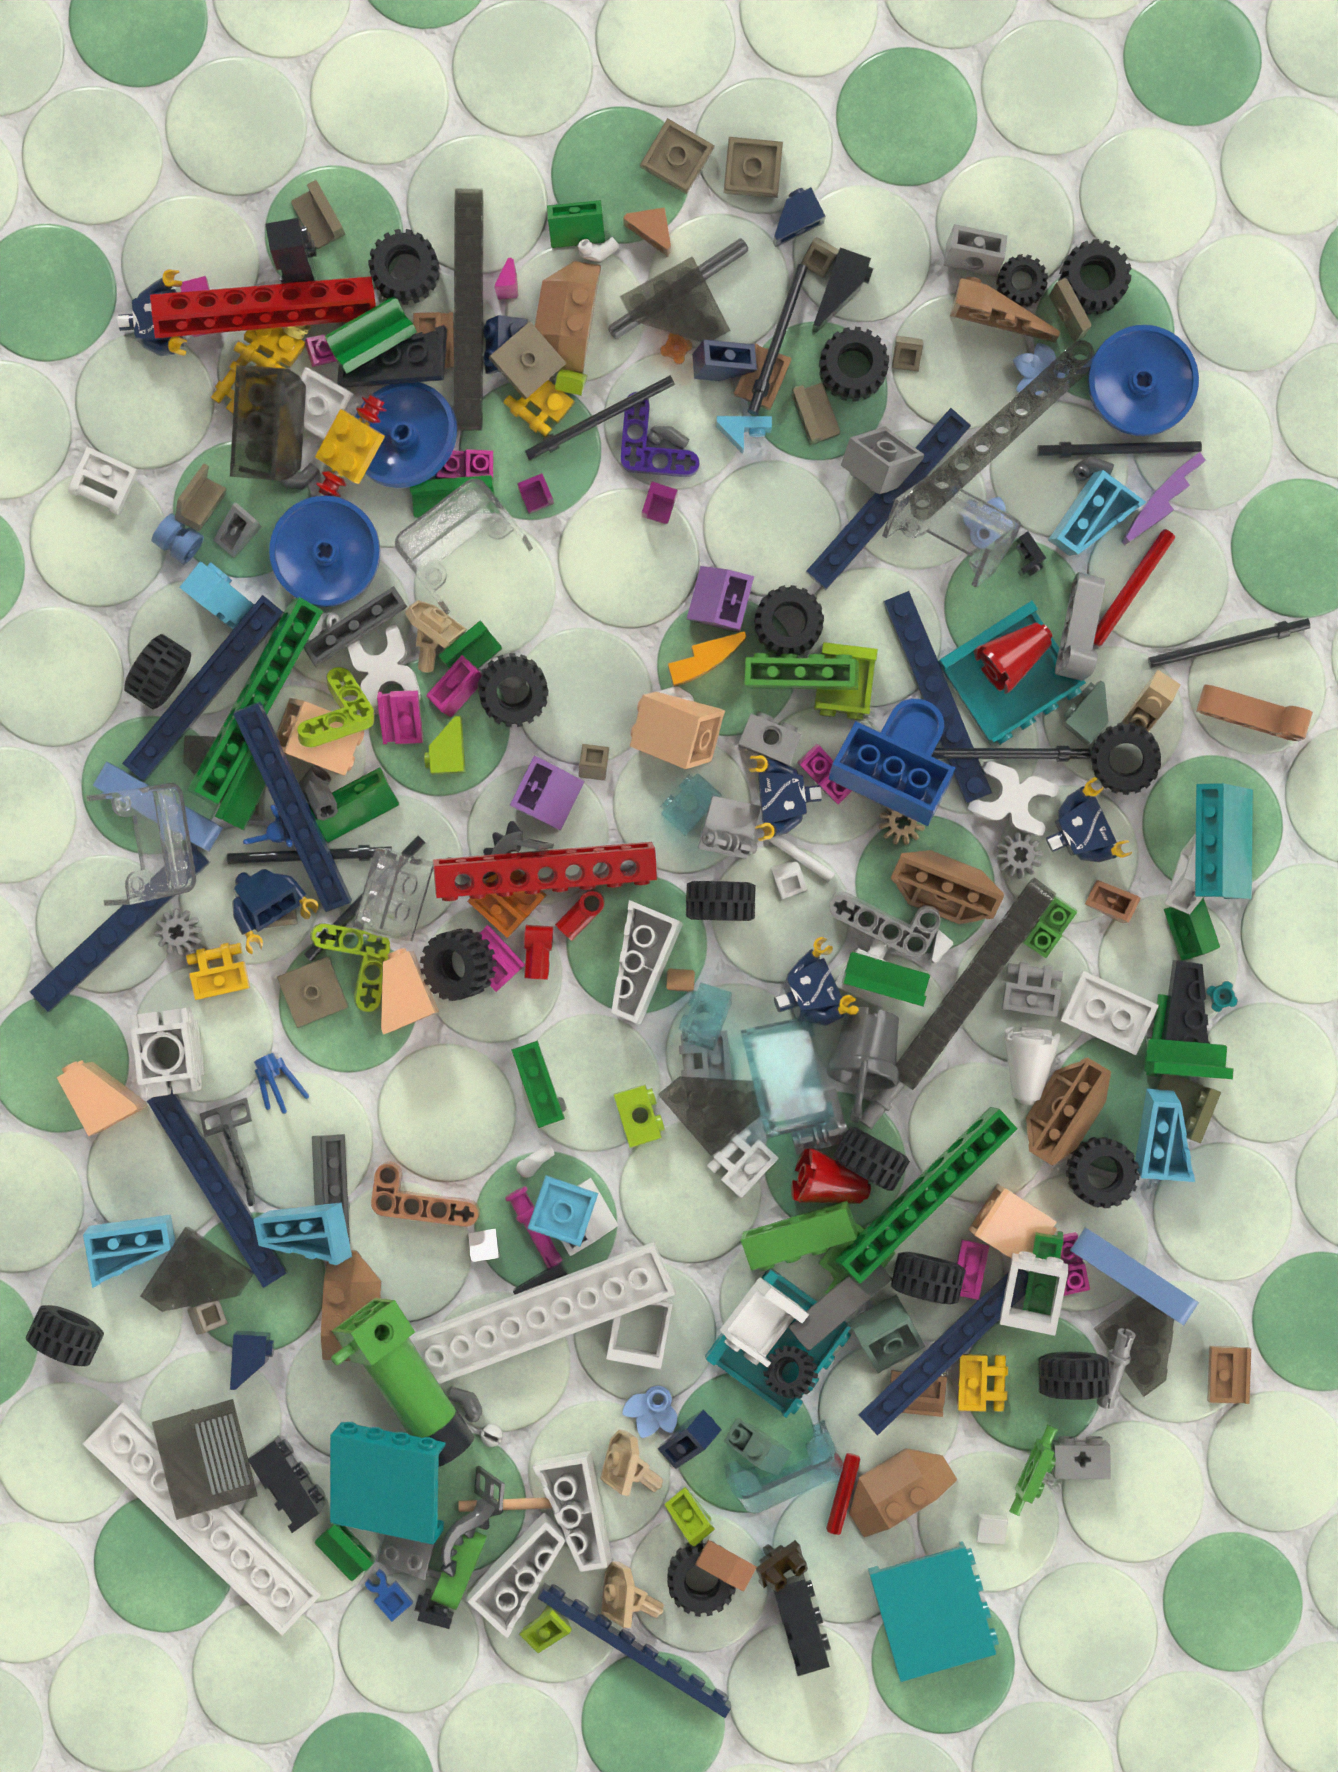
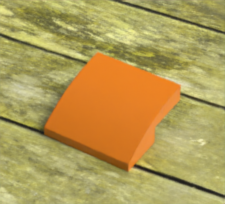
[467,869,547,938]

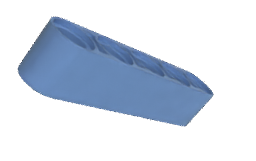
[93,761,223,852]
[1070,1227,1199,1326]

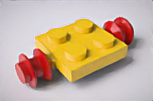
[315,395,387,497]

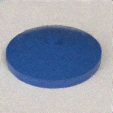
[1088,325,1199,436]
[355,382,457,488]
[269,496,381,607]

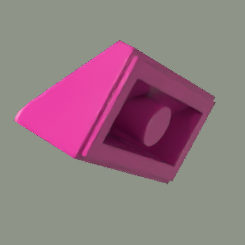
[494,258,518,300]
[426,655,482,717]

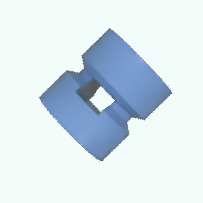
[151,513,204,565]

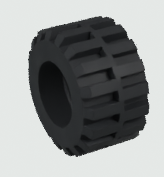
[368,229,440,305]
[1058,239,1132,315]
[819,326,889,402]
[754,585,824,656]
[124,634,191,710]
[478,653,549,727]
[1091,722,1161,795]
[686,881,756,921]
[420,928,497,1001]
[833,1127,910,1191]
[1066,1137,1140,1208]
[891,1252,966,1305]
[26,1305,104,1366]
[1039,1352,1109,1400]
[667,1540,736,1617]

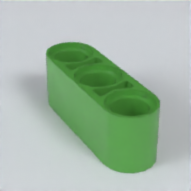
[431,1531,487,1610]

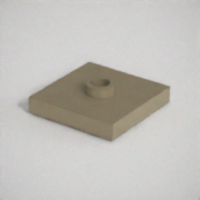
[640,118,715,195]
[723,137,783,198]
[1049,278,1092,343]
[489,321,566,400]
[277,956,349,1028]

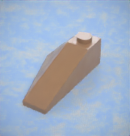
[950,277,1060,343]

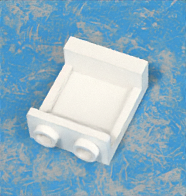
[720,1277,809,1367]

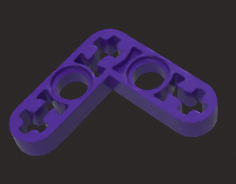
[621,392,700,477]

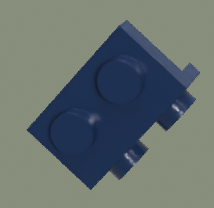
[483,315,527,375]

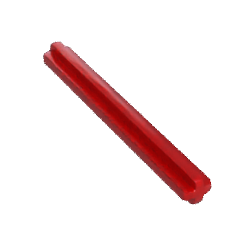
[1094,529,1175,647]

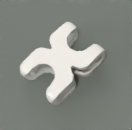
[348,624,421,715]
[968,761,1060,836]

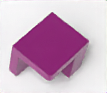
[517,473,554,514]
[642,481,678,525]

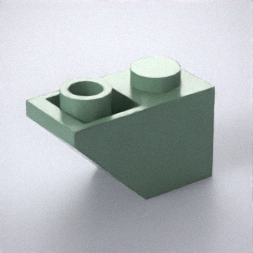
[1062,680,1108,745]
[724,1418,792,1476]

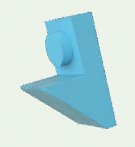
[716,416,772,454]

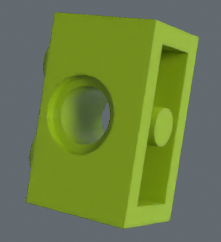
[614,1084,665,1148]

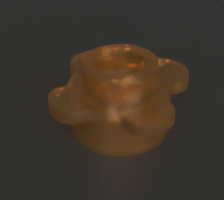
[660,332,692,364]

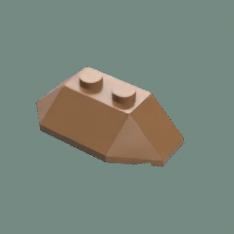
[535,261,601,373]
[891,850,1004,924]
[1026,1057,1111,1166]
[321,1250,382,1361]
[849,1448,958,1537]

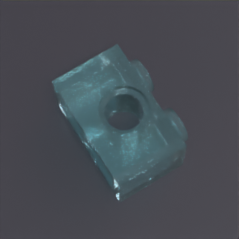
[660,773,722,836]
[679,982,732,1051]

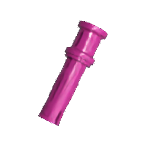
[505,1186,563,1268]

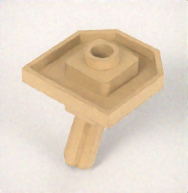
[405,600,467,672]
[600,1429,663,1496]
[601,1562,664,1628]

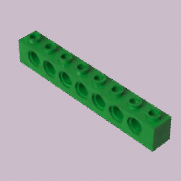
[187,597,323,804]
[834,1107,1018,1284]

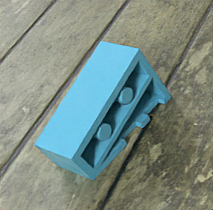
[1048,470,1146,556]
[253,1203,352,1265]

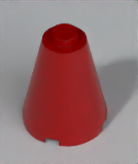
[974,623,1053,694]
[791,1148,871,1204]

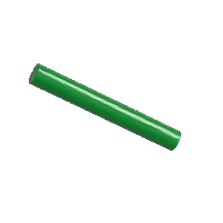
[1146,994,1168,1077]

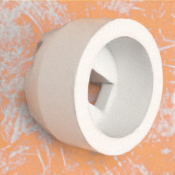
[481,1424,503,1447]

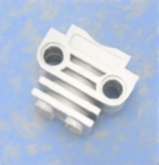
[130,1007,205,1098]

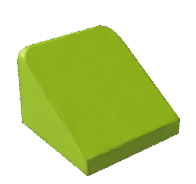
[555,368,588,396]

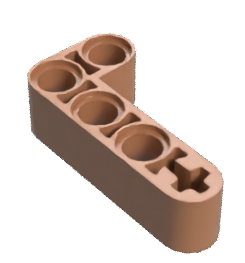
[1196,684,1313,741]
[371,1162,480,1227]

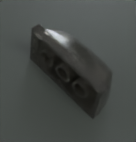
[230,365,306,481]

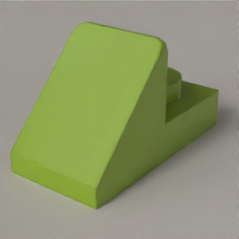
[664,1487,715,1547]
[519,1605,572,1653]

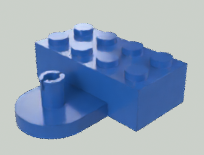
[828,699,956,826]

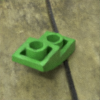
[1023,895,1077,958]

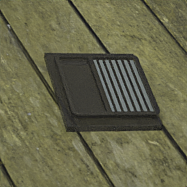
[152,1399,258,1520]

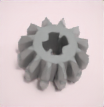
[995,832,1043,879]
[154,909,203,955]

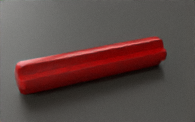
[826,1453,861,1535]

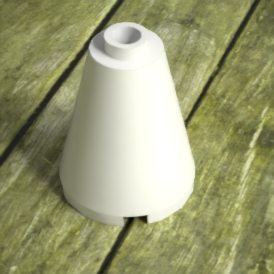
[1004,1027,1060,1105]

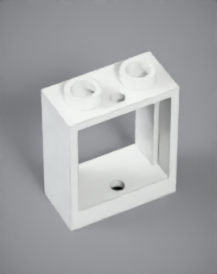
[1165,832,1203,914]
[1000,1251,1068,1336]
[606,1298,673,1369]

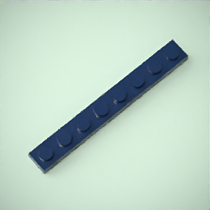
[806,408,971,590]
[883,591,992,804]
[122,595,284,781]
[233,701,352,912]
[30,842,211,1012]
[147,1086,288,1288]
[858,1269,1029,1436]
[538,1583,731,1718]

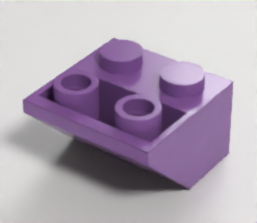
[686,566,754,633]
[510,756,585,831]

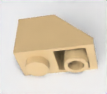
[1121,670,1181,732]

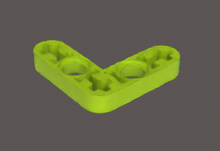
[297,667,374,748]
[310,923,390,1012]

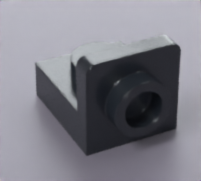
[1016,531,1046,576]
[414,1588,454,1629]

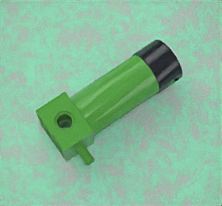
[331,1298,474,1467]

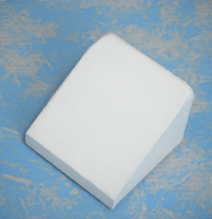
[771,859,807,899]
[930,929,953,963]
[468,1229,500,1262]
[976,1514,1008,1544]

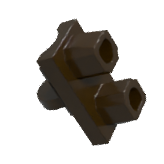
[756,1540,808,1592]

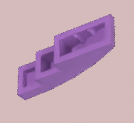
[1122,452,1206,545]

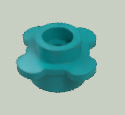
[1206,981,1238,1012]

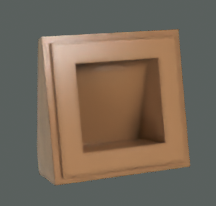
[666,968,695,992]

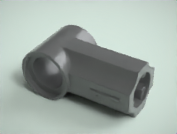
[299,765,339,821]

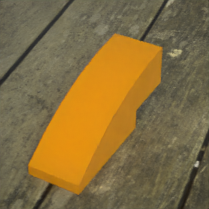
[668,631,746,687]

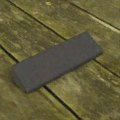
[304,586,407,667]
[312,1134,350,1243]
[788,1264,892,1351]

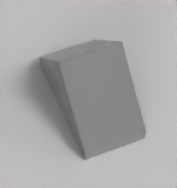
[214,503,262,558]

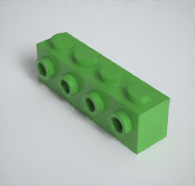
[745,653,859,690]
[741,1201,858,1271]

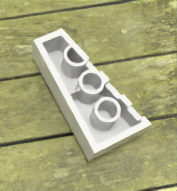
[611,900,683,1025]
[532,1451,612,1572]
[467,1512,566,1639]

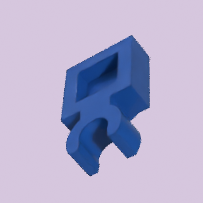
[365,1569,414,1622]

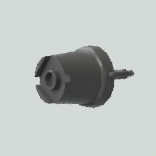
[826,1007,899,1123]

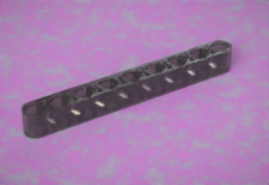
[454,188,484,431]
[910,340,1094,520]
[896,877,1056,1090]

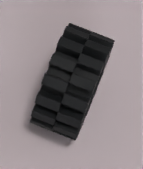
[996,254,1048,308]
[763,1346,818,1399]

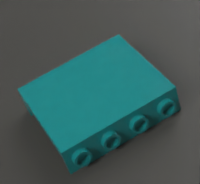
[938,600,1086,745]
[1195,783,1253,899]
[705,1268,851,1418]
[330,1422,445,1545]
[868,1541,999,1682]

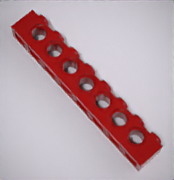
[150,276,376,338]
[433,842,657,901]

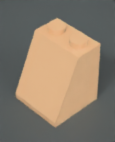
[630,692,725,769]
[276,698,364,776]
[381,948,439,1035]
[57,1060,148,1136]
[968,1184,1057,1259]

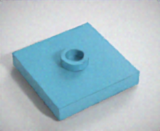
[528,1175,598,1247]

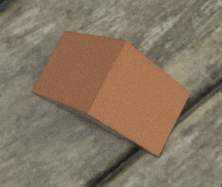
[623,207,671,257]
[1085,880,1141,923]
[695,1540,757,1592]

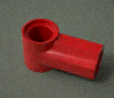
[555,890,605,941]
[524,925,554,980]

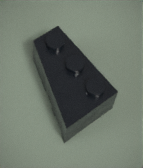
[265,218,317,284]
[247,1435,326,1533]
[773,1573,831,1676]

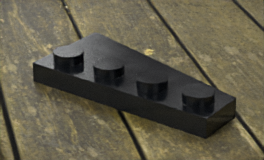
[337,325,447,388]
[1162,960,1210,1044]

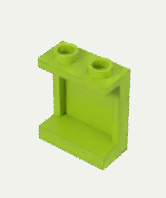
[814,642,878,720]

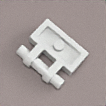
[707,1126,779,1198]

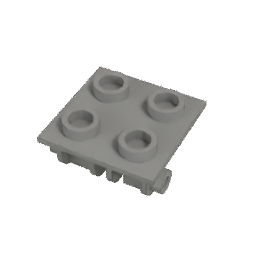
[698,795,761,859]
[783,1088,848,1155]
[378,1535,435,1580]

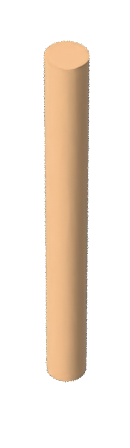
[459,1497,552,1512]

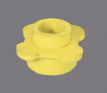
[283,325,311,339]

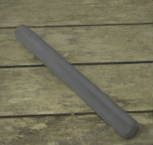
[608,238,749,339]

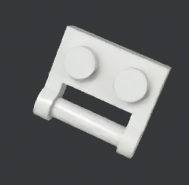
[68,447,139,515]

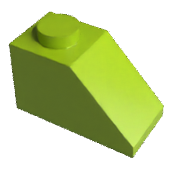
[424,716,465,775]

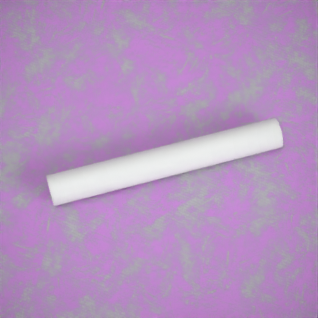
[761,832,835,882]

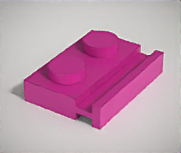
[377,690,423,744]
[480,925,525,992]

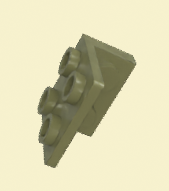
[1156,1074,1221,1144]

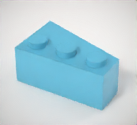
[179,561,254,629]
[1135,1089,1195,1182]
[83,1214,175,1288]

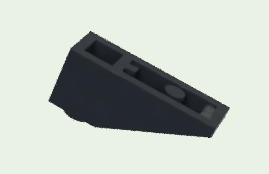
[812,247,874,333]

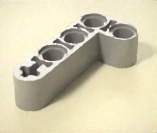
[1055,572,1105,681]
[829,891,941,957]

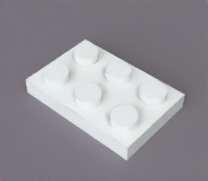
[1059,971,1159,1055]

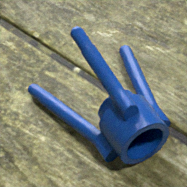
[243,805,292,847]
[254,1053,309,1114]

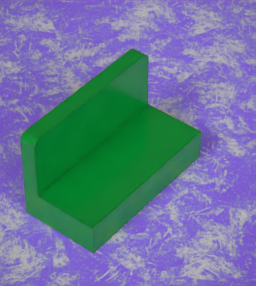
[547,200,605,248]
[438,620,502,669]
[1164,897,1220,961]
[315,1524,376,1581]

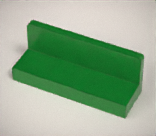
[325,296,417,374]
[410,475,496,518]
[215,749,267,831]
[309,767,399,842]
[842,952,930,1007]
[1144,1039,1234,1080]
[511,1040,565,1128]
[1022,1231,1063,1315]

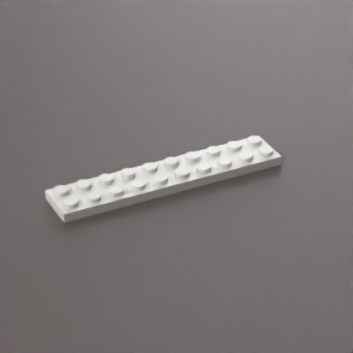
[409,1242,676,1384]
[83,1402,322,1635]

